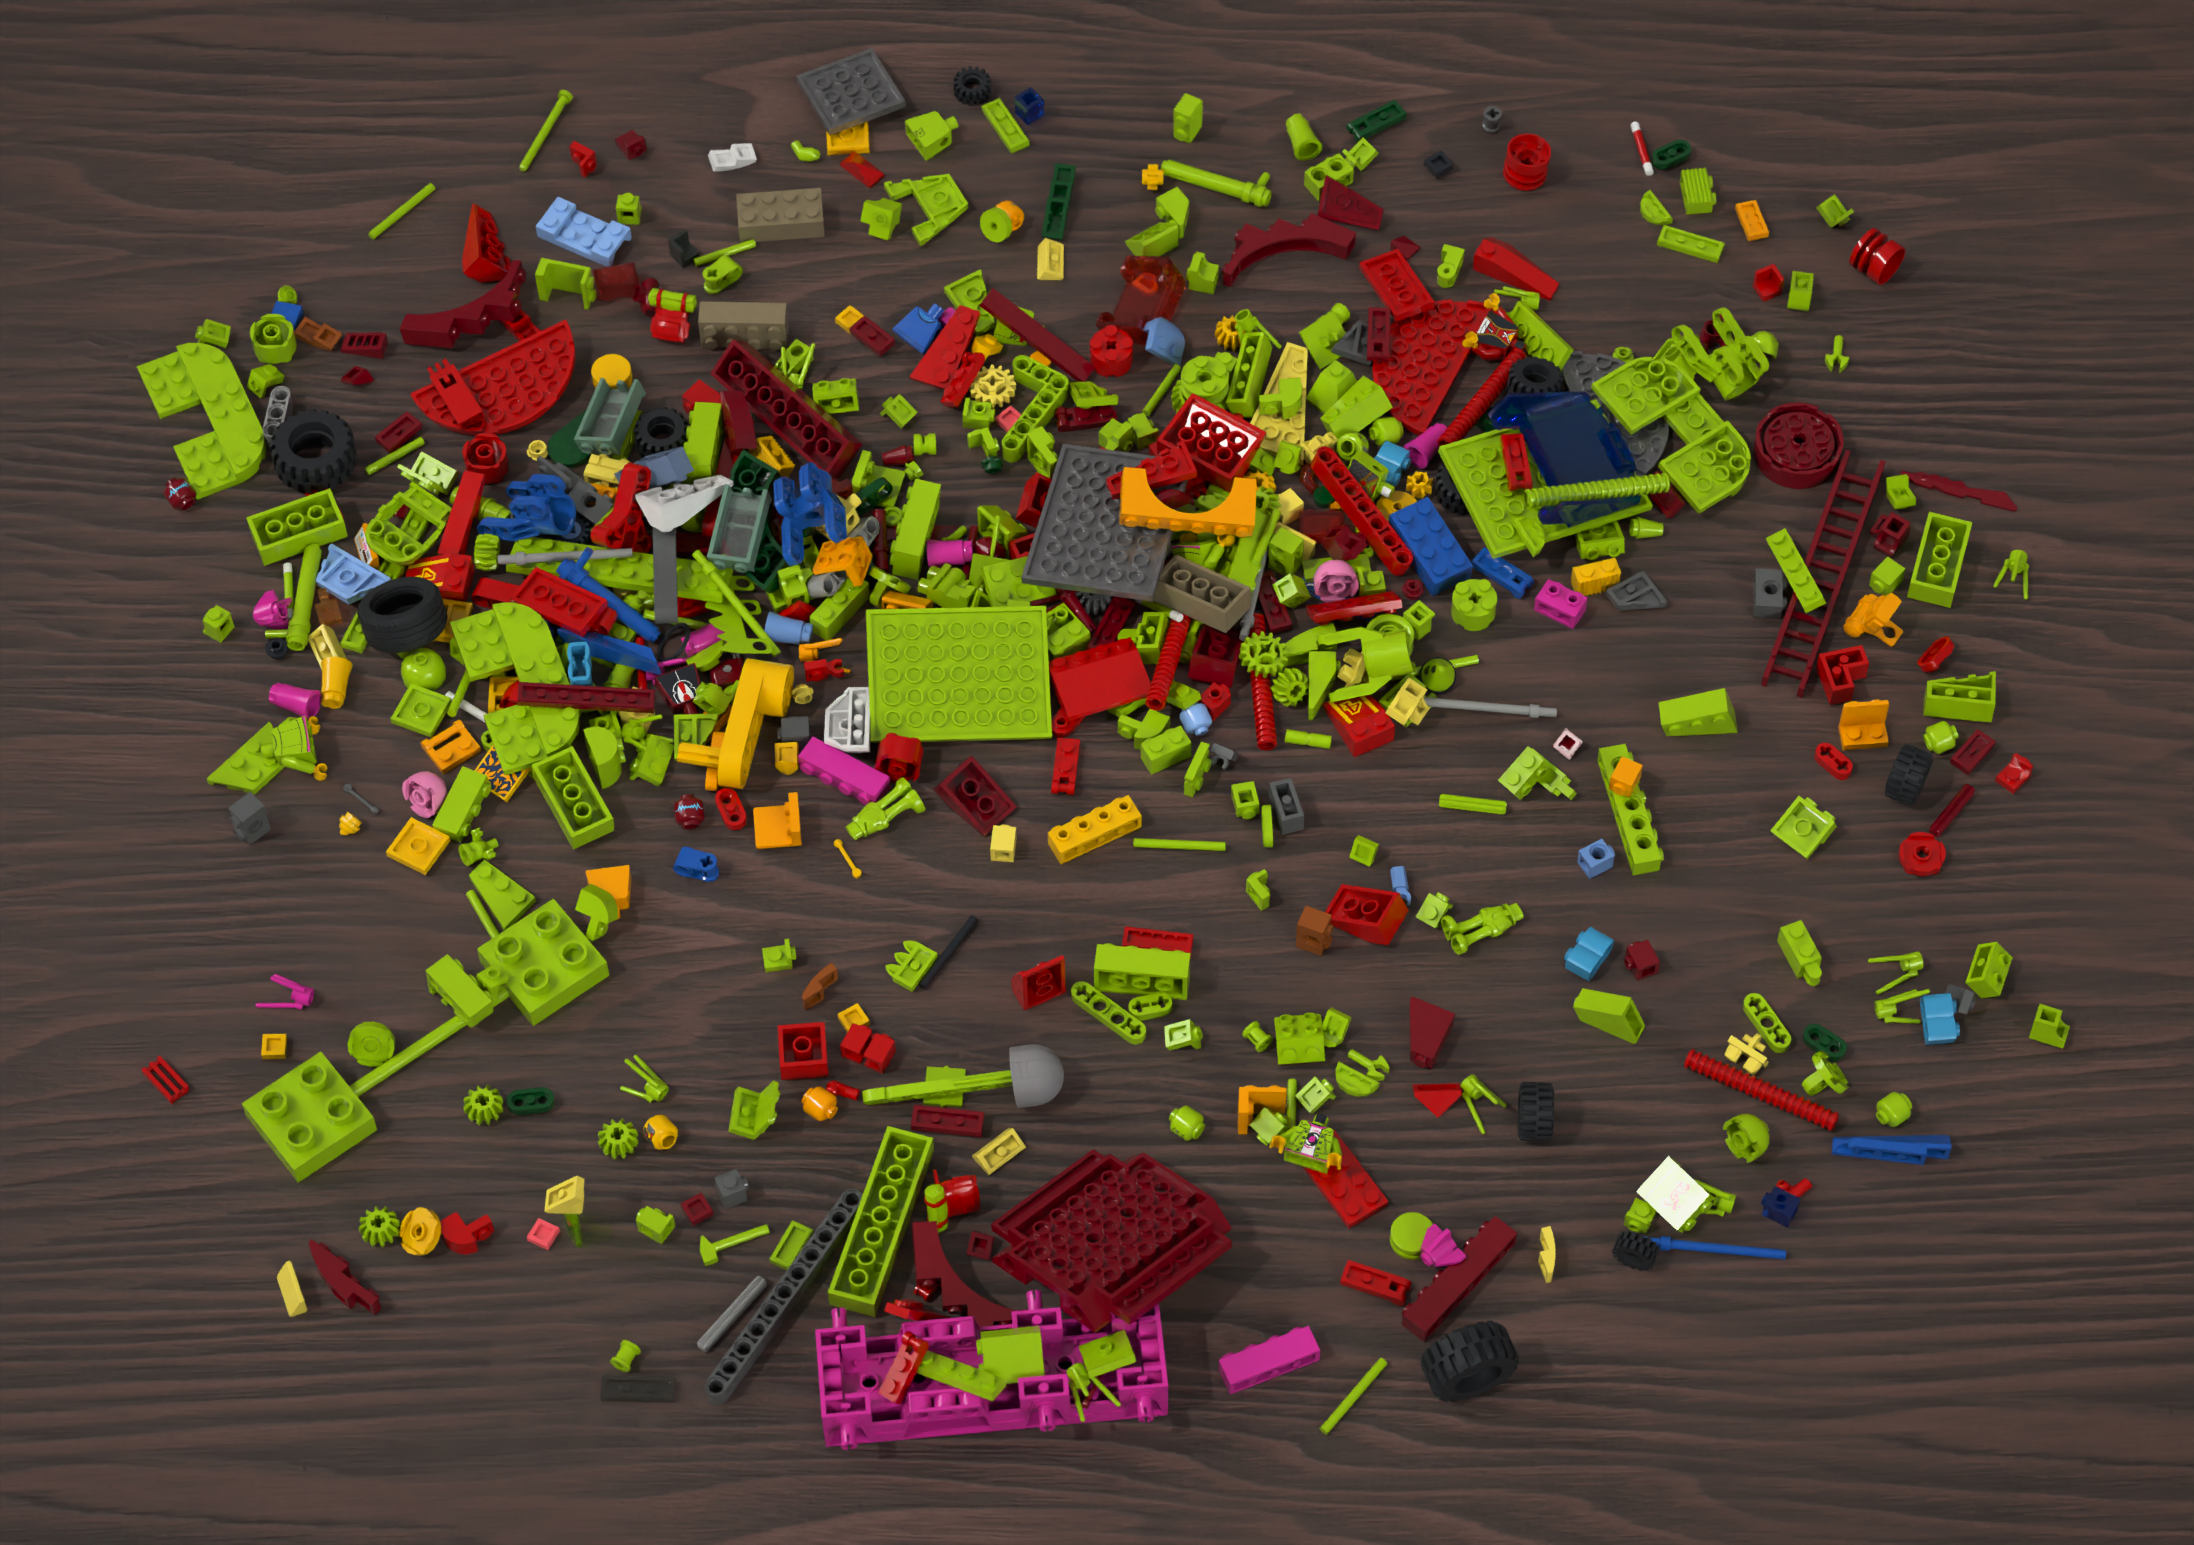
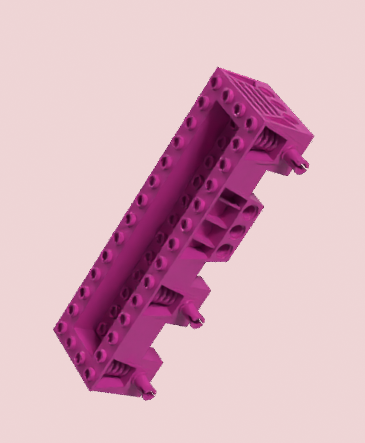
[815,1290,1168,1450]

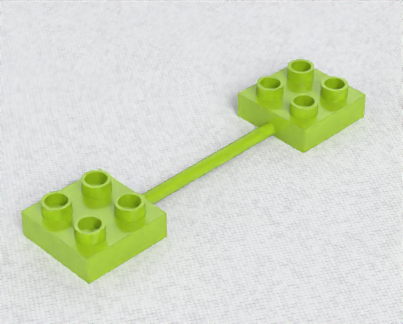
[242,898,609,1183]

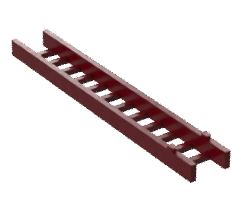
[1761,449,1886,698]

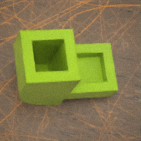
[1259,377,1302,420]
[1117,709,1170,750]
[575,884,618,941]

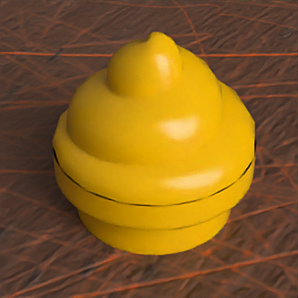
[339,812,362,835]

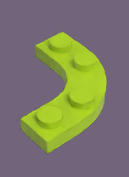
[1107,680,1201,717]

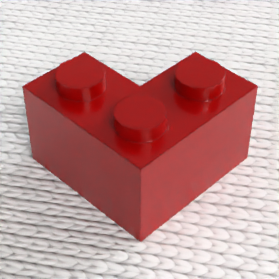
[1816,645,1869,705]

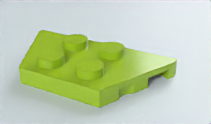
[206,722,284,795]

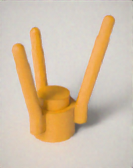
[799,638,851,674]

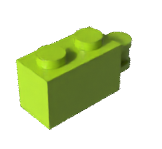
[1777,920,1822,986]

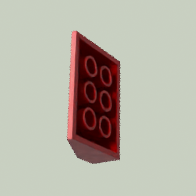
[1157,393,1266,493]
[1049,637,1151,721]

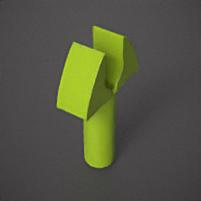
[1825,335,1849,373]
[1348,1049,1389,1081]

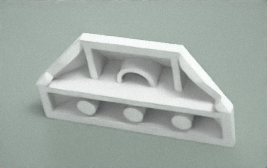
[824,687,871,753]

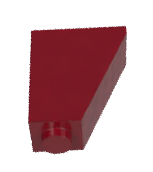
[1409,996,1455,1070]

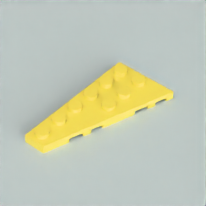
[1250,342,1308,465]

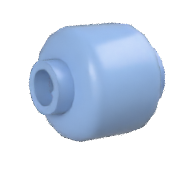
[1179,702,1212,736]

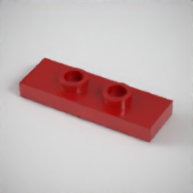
[1122,926,1194,958]

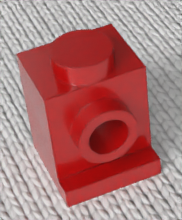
[1198,682,1231,721]

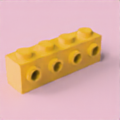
[1048,795,1142,864]

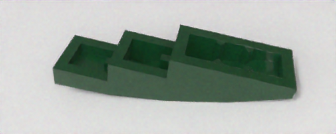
[1041,163,1076,240]

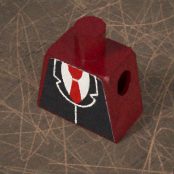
[655,663,700,714]

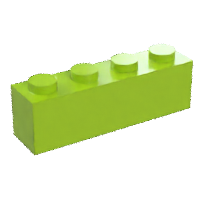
[1226,332,1273,418]

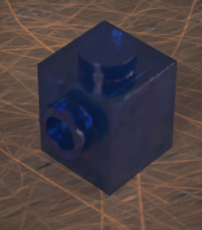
[1014,87,1045,126]
[1761,1186,1801,1228]

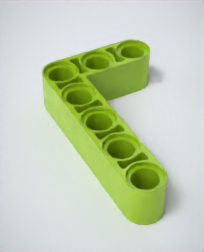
[1002,355,1069,463]

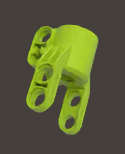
[1671,307,1769,401]
[1317,627,1416,702]

